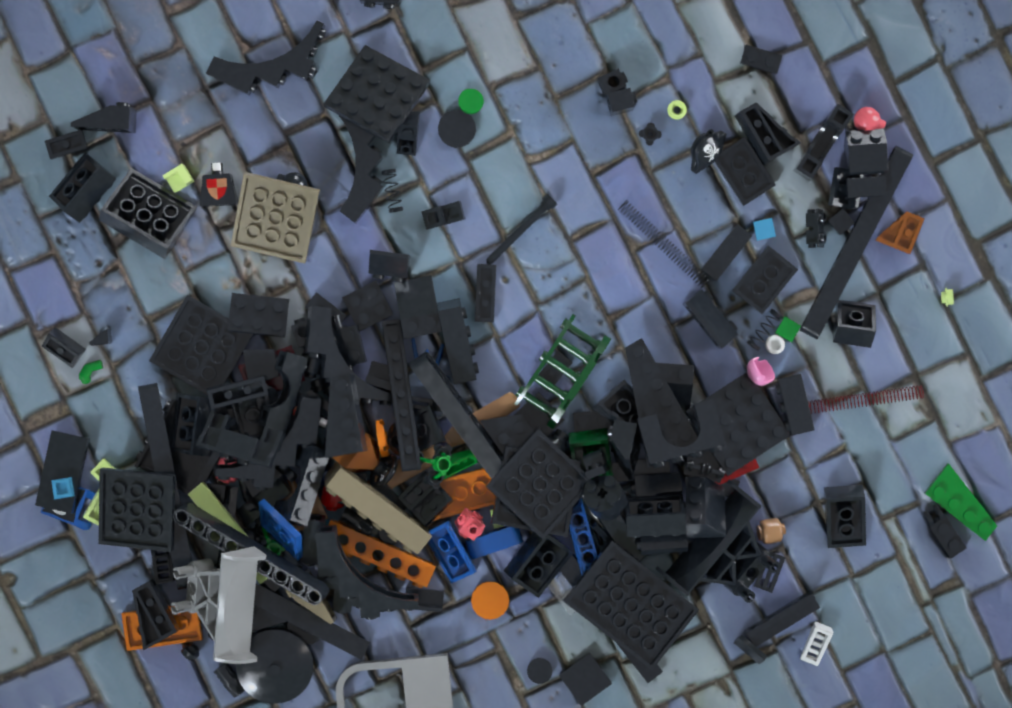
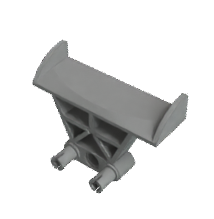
[171,546,266,664]

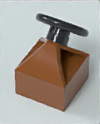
[332,430,398,488]

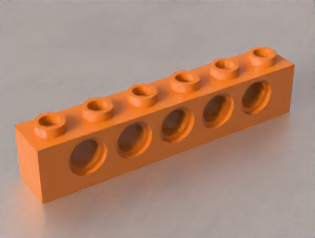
[328,519,437,589]

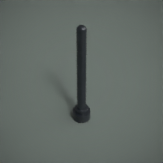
[486,194,558,265]

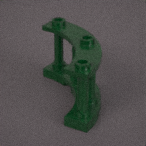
[514,314,611,429]

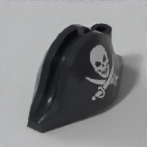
[691,129,727,174]

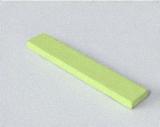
[188,482,269,584]

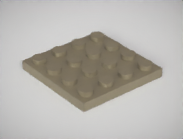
[231,172,320,264]

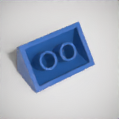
[428,519,477,584]

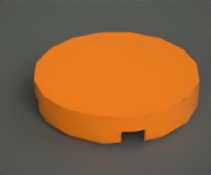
[376,419,390,457]
[471,581,509,620]

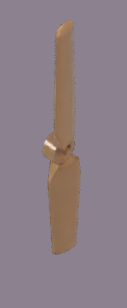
[367,392,520,489]

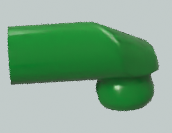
[79,359,103,384]

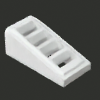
[800,621,833,666]

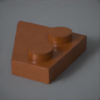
[875,211,925,254]

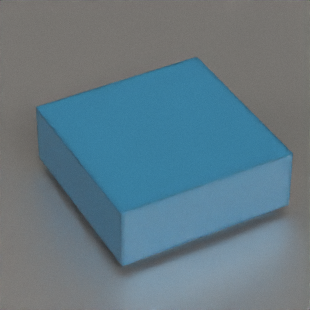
[753,218,776,241]
[51,477,75,499]

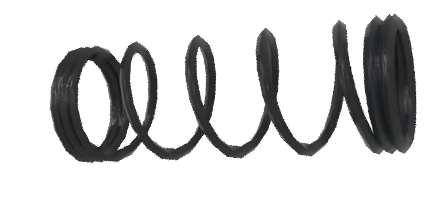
[382,169,403,213]
[747,309,783,351]

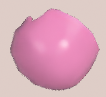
[747,357,775,386]

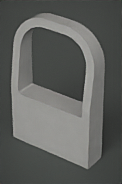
[336,653,453,708]

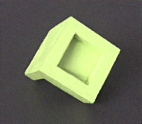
[163,164,195,193]

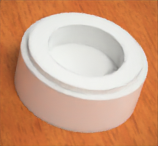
[765,335,785,354]

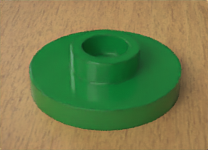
[458,89,484,114]

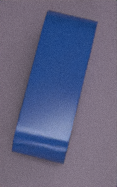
[465,526,524,559]

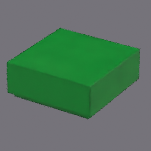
[775,316,801,342]

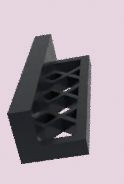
[744,591,820,647]

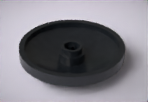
[236,628,313,704]

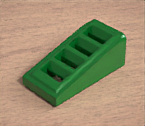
[444,450,478,479]

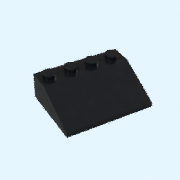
[99,168,197,259]

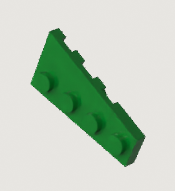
[924,463,997,541]

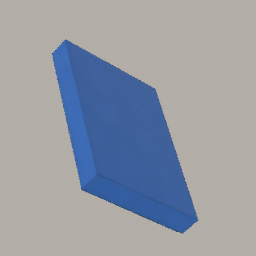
[259,499,303,560]

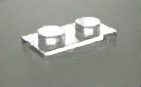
[548,574,576,616]

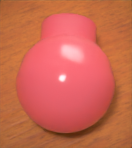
[854,107,886,131]

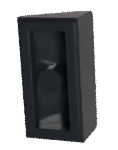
[42,328,86,368]

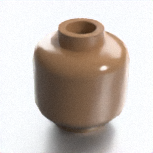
[756,518,786,544]

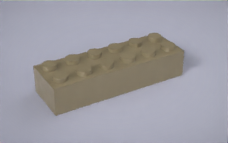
[323,461,432,554]

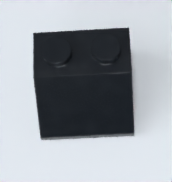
[844,128,888,176]
[368,250,411,282]
[833,300,876,348]

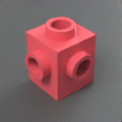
[454,507,485,541]

